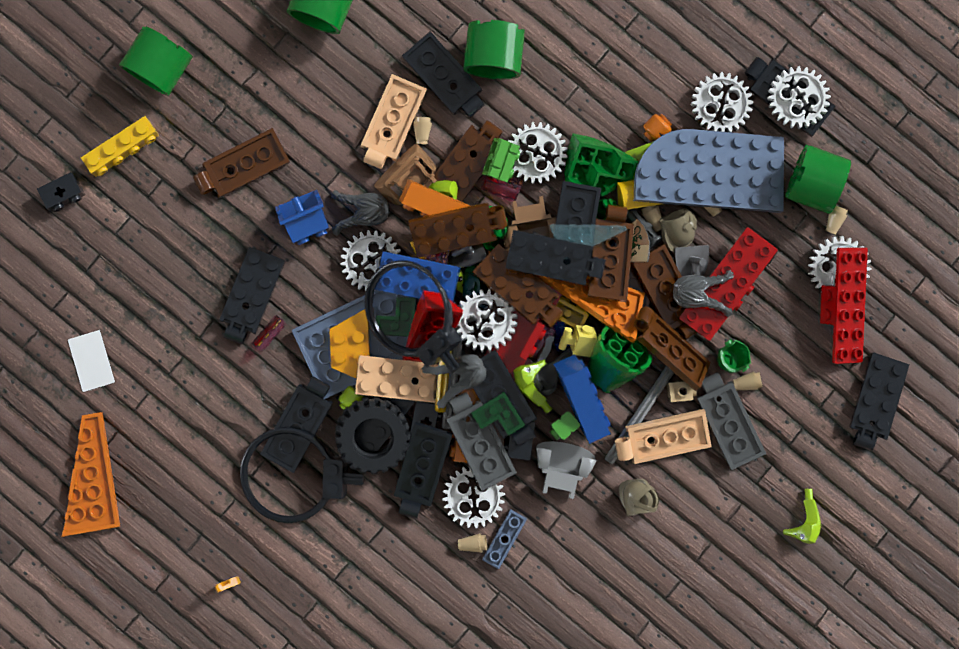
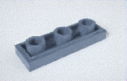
[482,509,527,569]

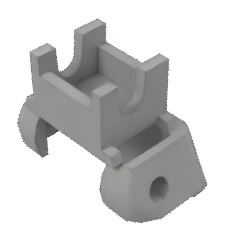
[535,441,597,499]

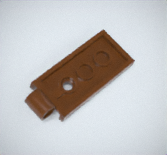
[434,120,503,202]
[193,128,291,198]
[408,203,508,258]
[587,205,634,302]
[473,244,564,329]
[631,244,697,340]
[634,307,711,391]

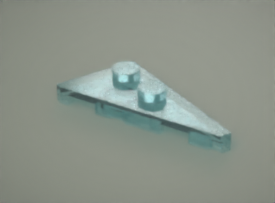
[549,224,627,260]

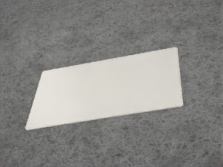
[68,330,115,392]

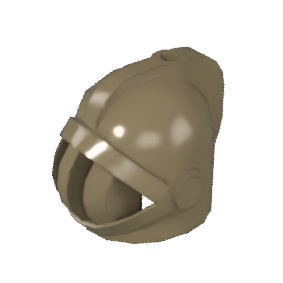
[659,208,697,252]
[619,478,659,517]

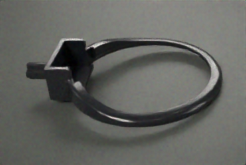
[364,260,463,373]
[240,427,365,523]

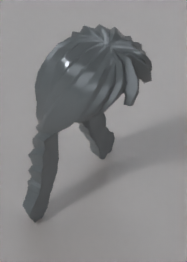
[331,190,389,236]
[673,270,734,317]
[534,336,573,396]
[422,355,486,409]

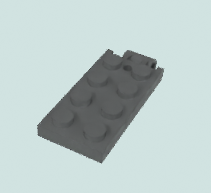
[696,372,766,470]
[445,392,516,491]

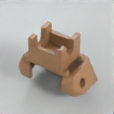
[374,144,437,205]
[504,196,556,252]

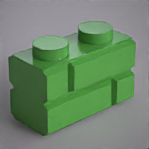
[482,138,520,183]
[549,411,580,441]

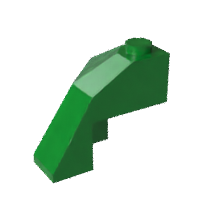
[564,133,639,196]

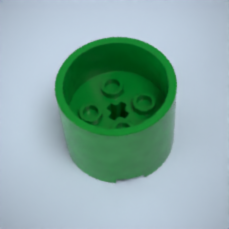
[286,0,353,34]
[463,20,525,80]
[119,26,193,96]
[785,145,851,214]

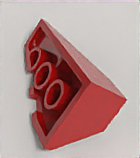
[402,290,463,362]

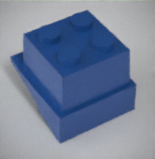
[275,190,330,245]

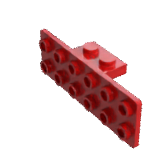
[679,227,778,341]
[820,247,868,364]
[485,282,562,381]

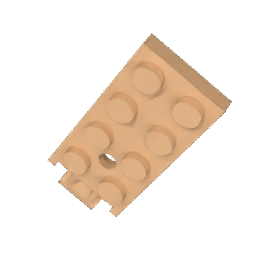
[361,74,427,169]
[355,355,439,403]
[615,409,712,464]

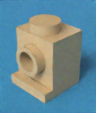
[667,382,697,403]

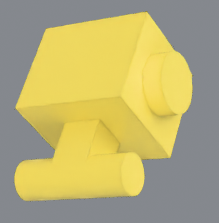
[558,325,597,357]

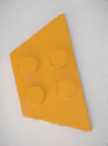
[330,309,370,378]

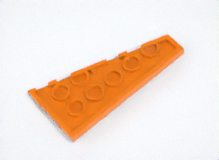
[536,275,645,343]
[62,412,121,537]

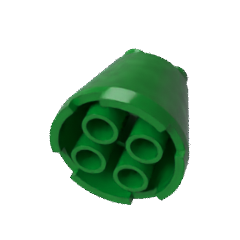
[587,326,652,393]

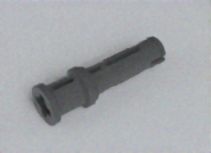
[616,201,662,249]

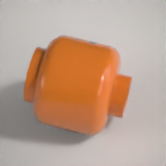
[643,114,672,142]

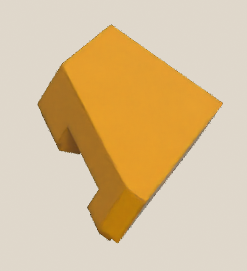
[215,576,241,592]

